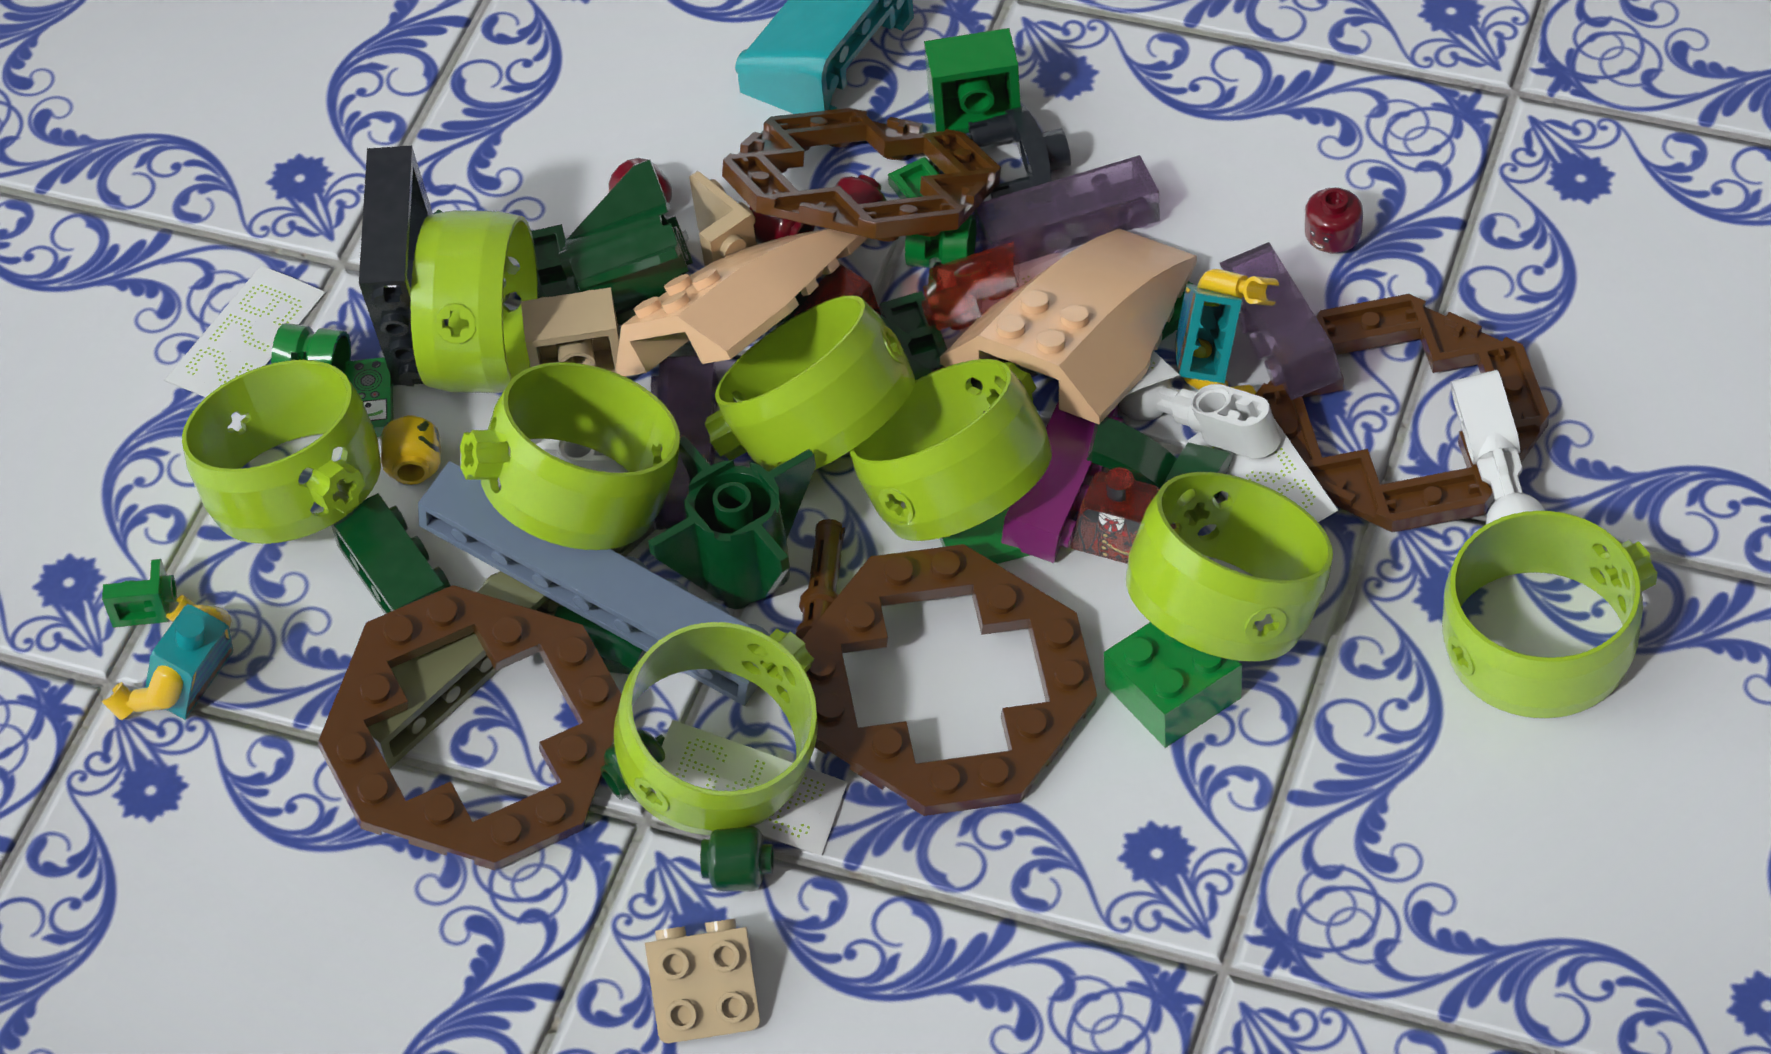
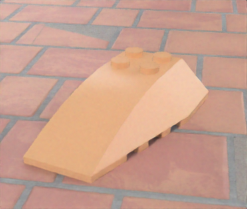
[616,228,868,377]
[940,228,1197,424]

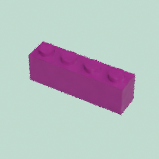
[1001,401,1124,563]

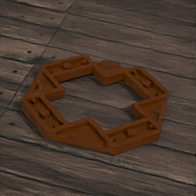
[722,108,1001,242]
[1255,294,1550,532]
[802,544,1097,816]
[319,585,622,870]

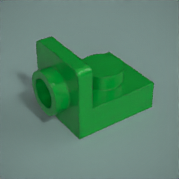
[102,559,177,628]

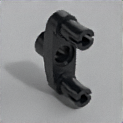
[968,106,1071,213]

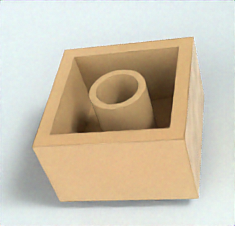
[521,287,626,377]

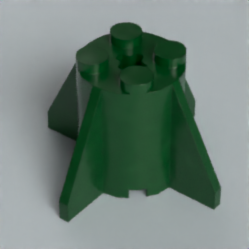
[559,159,693,325]
[648,435,816,609]

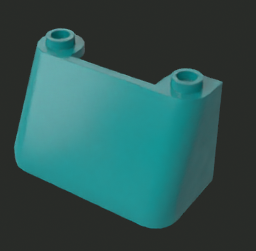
[735,0,914,114]

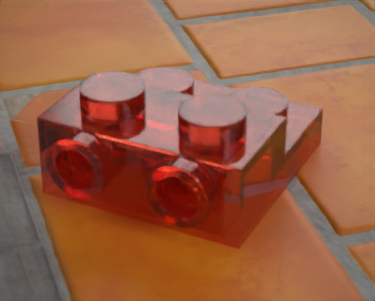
[922,241,1020,330]

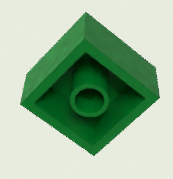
[924,28,1021,134]
[1104,622,1242,748]

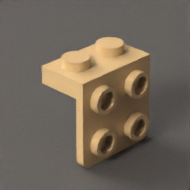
[689,171,757,266]
[645,918,760,1043]

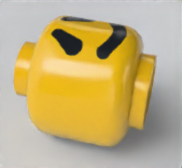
[380,415,441,485]

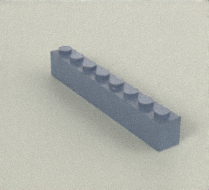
[418,461,770,706]

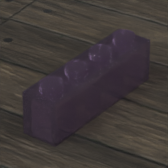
[974,155,1160,271]
[1219,242,1343,400]
[650,356,719,530]

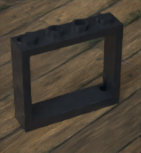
[359,145,433,387]

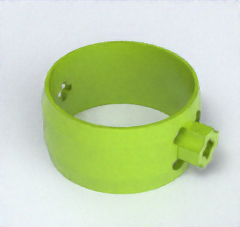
[411,210,538,393]
[705,296,915,472]
[849,359,1052,541]
[182,360,381,544]
[460,362,680,550]
[1125,472,1333,661]
[1442,511,1658,718]
[614,622,818,835]

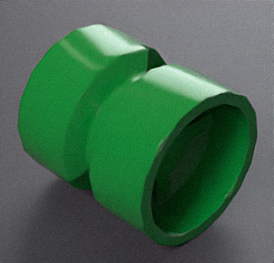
[905,214,977,272]
[271,323,351,374]

